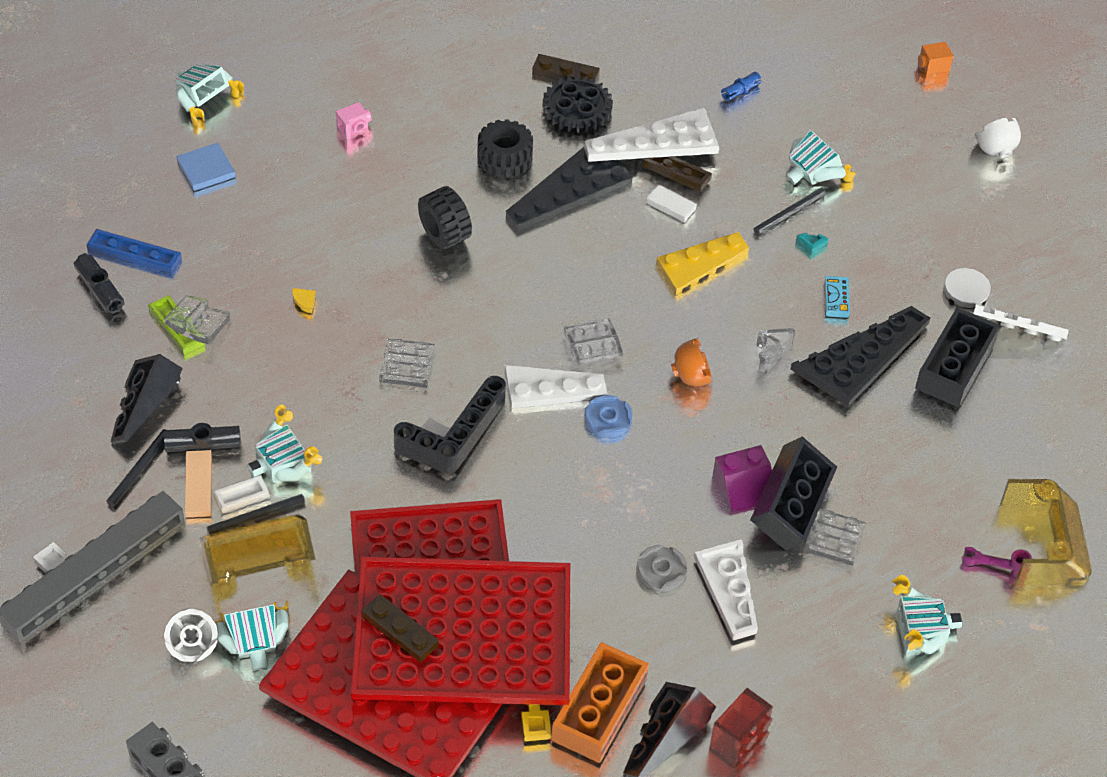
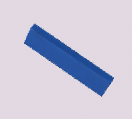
[86,229,182,274]

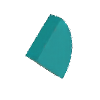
[796,233,829,254]

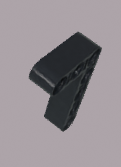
[394,376,506,473]

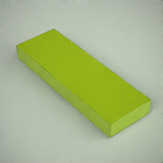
[148,295,205,355]

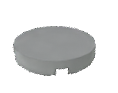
[636,545,687,592]

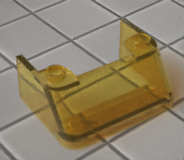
[1001,479,1092,586]
[199,514,315,584]

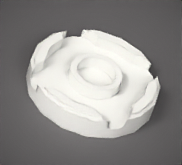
[944,268,991,308]

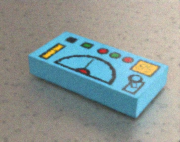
[825,276,850,318]

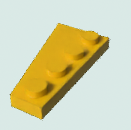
[656,232,749,295]

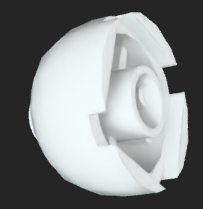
[975,118,1021,158]
[164,608,218,662]

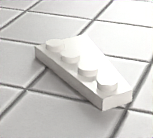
[974,304,1069,342]
[505,365,607,408]

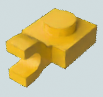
[521,704,552,742]

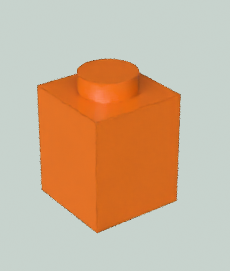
[918,41,953,75]

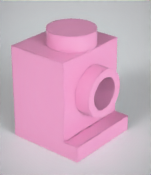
[336,102,372,140]

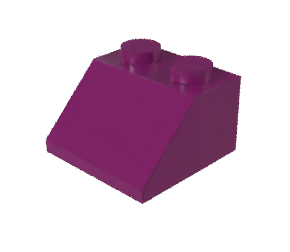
[713,445,772,513]

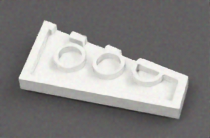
[694,539,758,641]

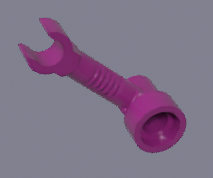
[962,547,1032,579]

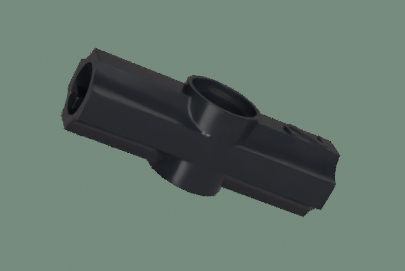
[73,253,125,314]
[164,423,241,452]

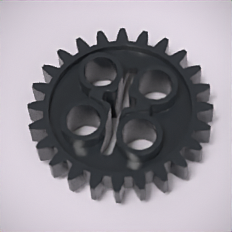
[542,75,613,133]

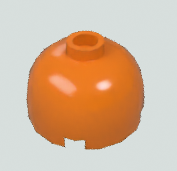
[671,338,713,387]

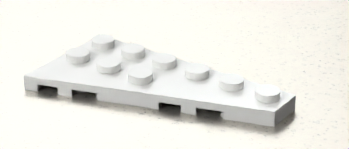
[584,108,719,161]

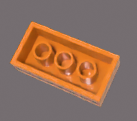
[551,642,649,763]

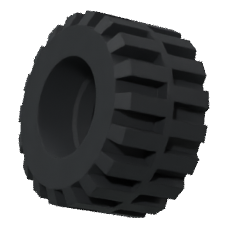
[477,119,533,178]
[418,186,472,250]

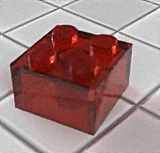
[709,688,773,769]

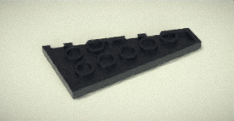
[506,135,633,231]
[790,306,931,407]

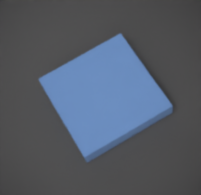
[176,142,236,191]

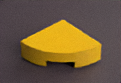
[292,288,316,313]

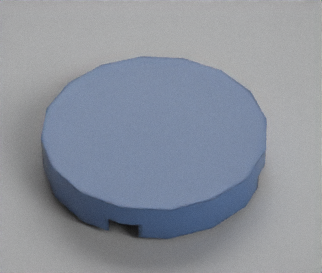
[584,395,632,438]

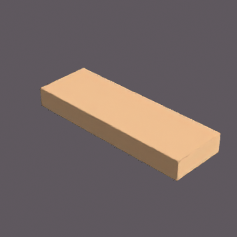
[185,450,212,518]

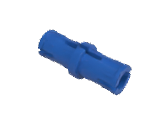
[721,72,762,101]

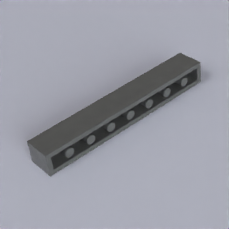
[0,491,185,643]

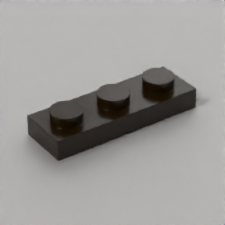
[532,54,600,84]
[642,156,712,192]
[361,594,439,663]

